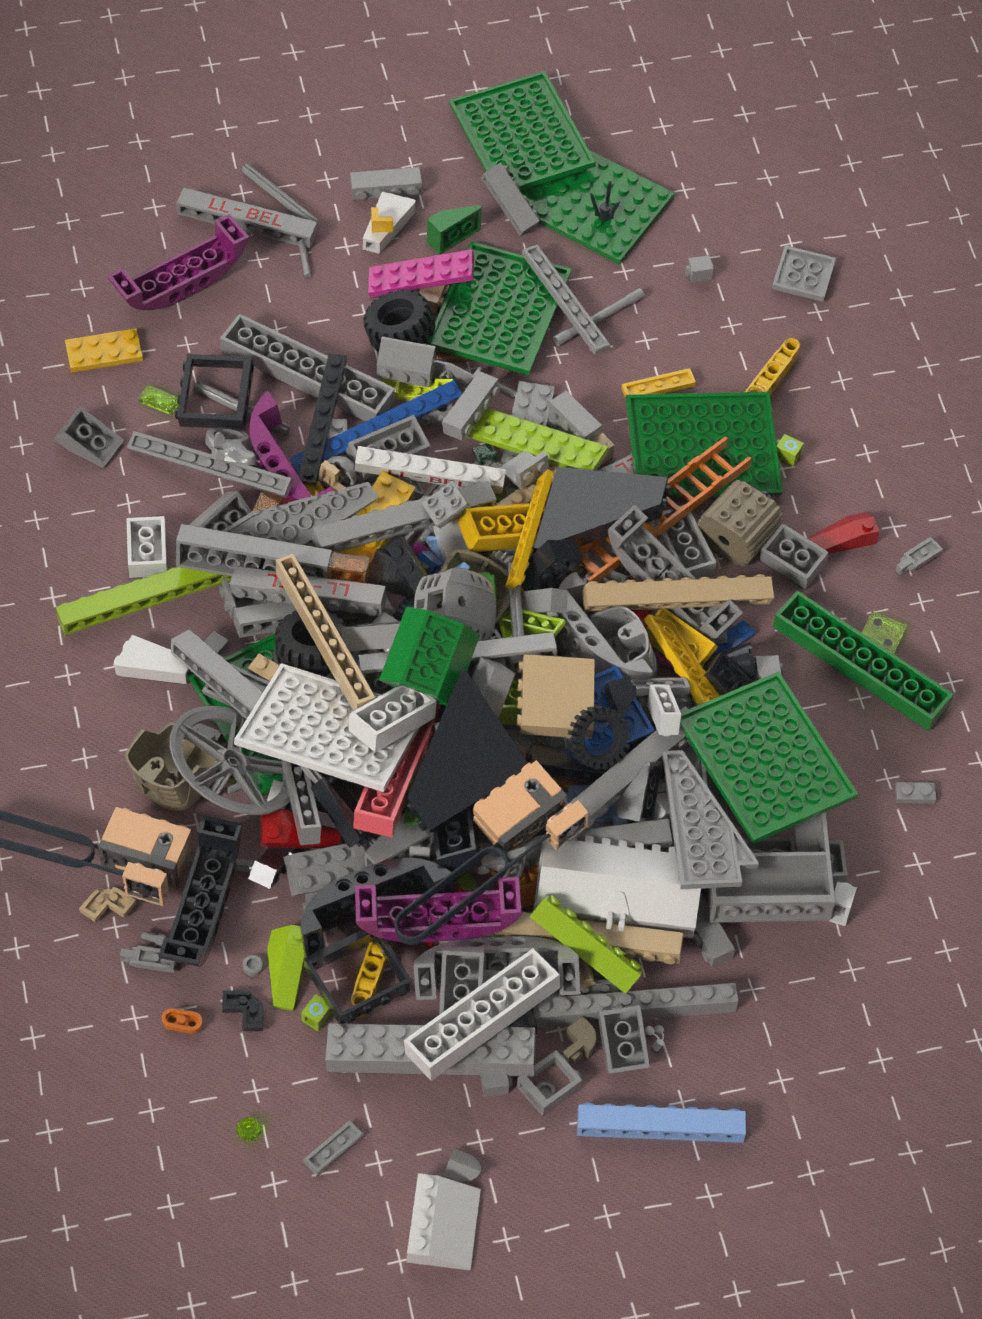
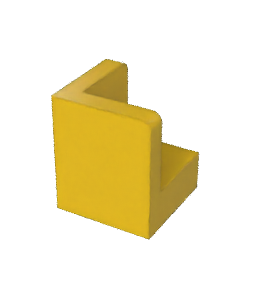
[371,207,393,233]

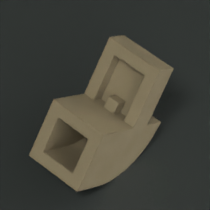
[563,1016,596,1065]

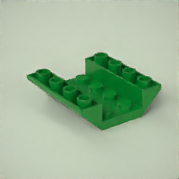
[379,607,480,706]

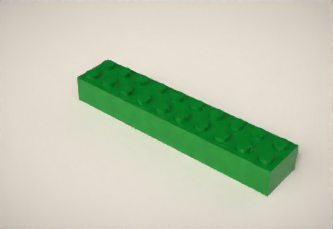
[773,590,954,731]

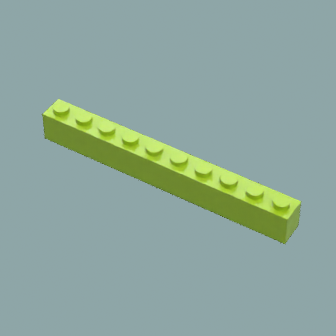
[56,567,232,635]

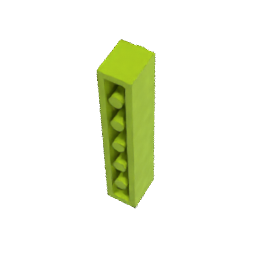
[529,894,642,994]

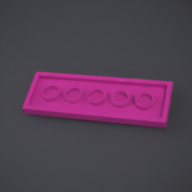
[368,249,474,298]

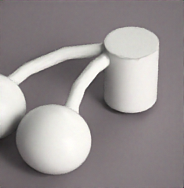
[644,1025,664,1051]

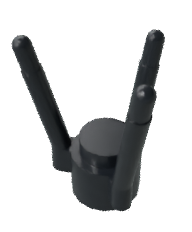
[590,181,619,221]

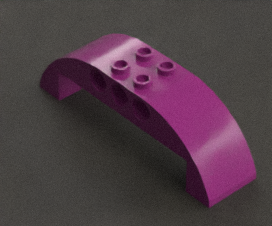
[107,214,249,310]
[249,391,335,504]
[355,877,521,942]

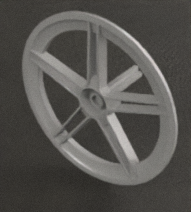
[170,706,290,815]

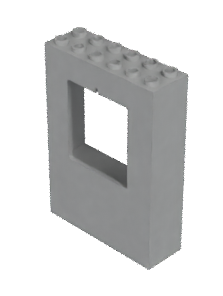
[698,760,835,923]

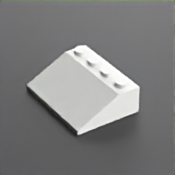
[407,1173,481,1270]

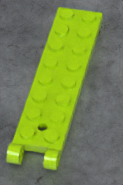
[466,408,609,471]

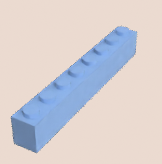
[577,1103,746,1143]

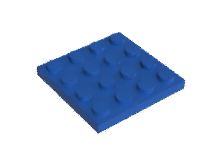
[570,666,655,756]

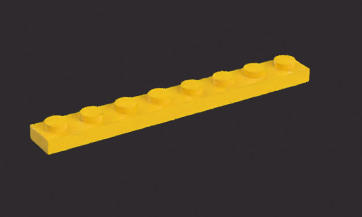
[505,469,554,590]

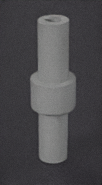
[141,931,167,947]

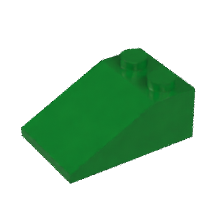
[427,205,482,255]

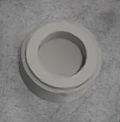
[242,955,263,976]
[536,1082,556,1099]

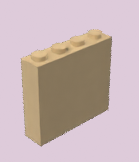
[517,654,595,739]

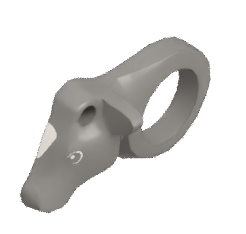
[205,427,256,465]

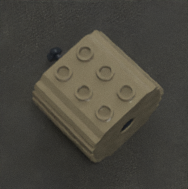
[697,480,784,566]

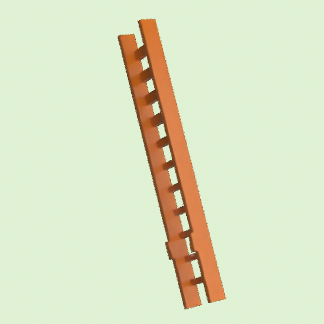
[579,436,751,583]

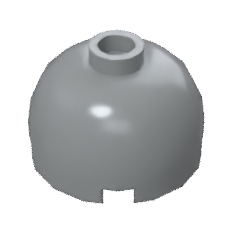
[322,456,357,487]

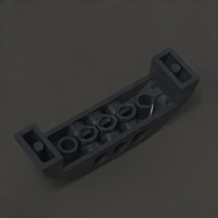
[158,815,242,967]
[301,858,454,958]

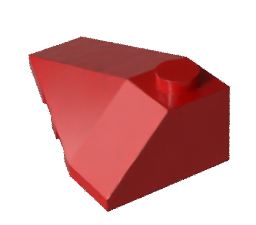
[260,808,341,849]

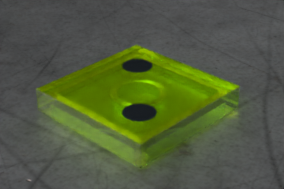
[862,611,907,654]

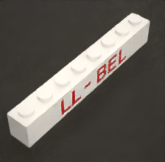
[354,446,506,494]

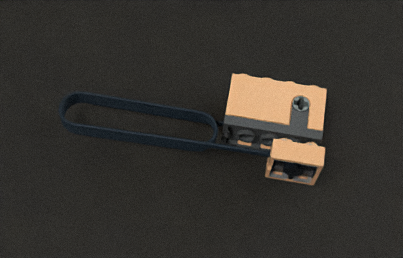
[394,760,588,945]
[0,807,193,906]

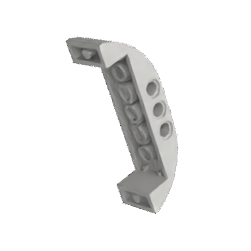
[608,505,743,638]
[555,572,653,679]
[413,936,580,1000]

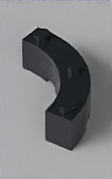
[249,801,321,888]

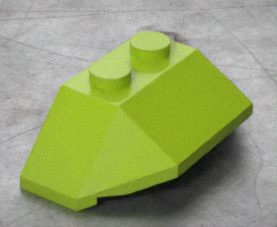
[498,606,566,638]

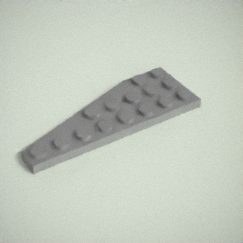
[222,482,379,546]

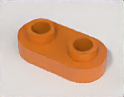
[161,1008,203,1034]

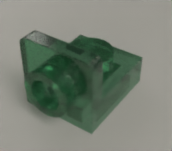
[472,443,498,467]

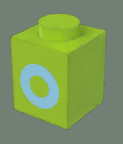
[776,434,804,466]
[301,994,332,1032]

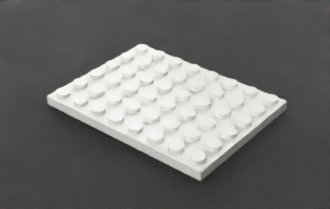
[234,663,420,792]

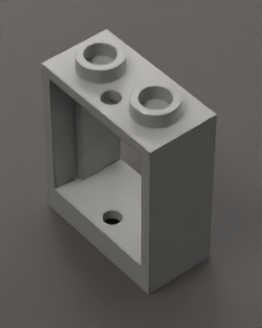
[517,1050,582,1116]

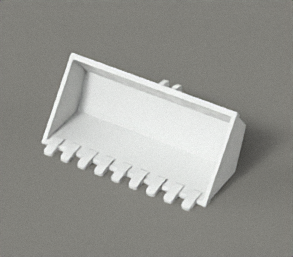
[533,836,701,939]

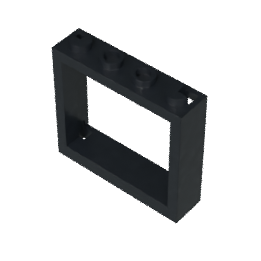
[175,354,254,429]
[310,775,407,848]
[304,929,412,1024]

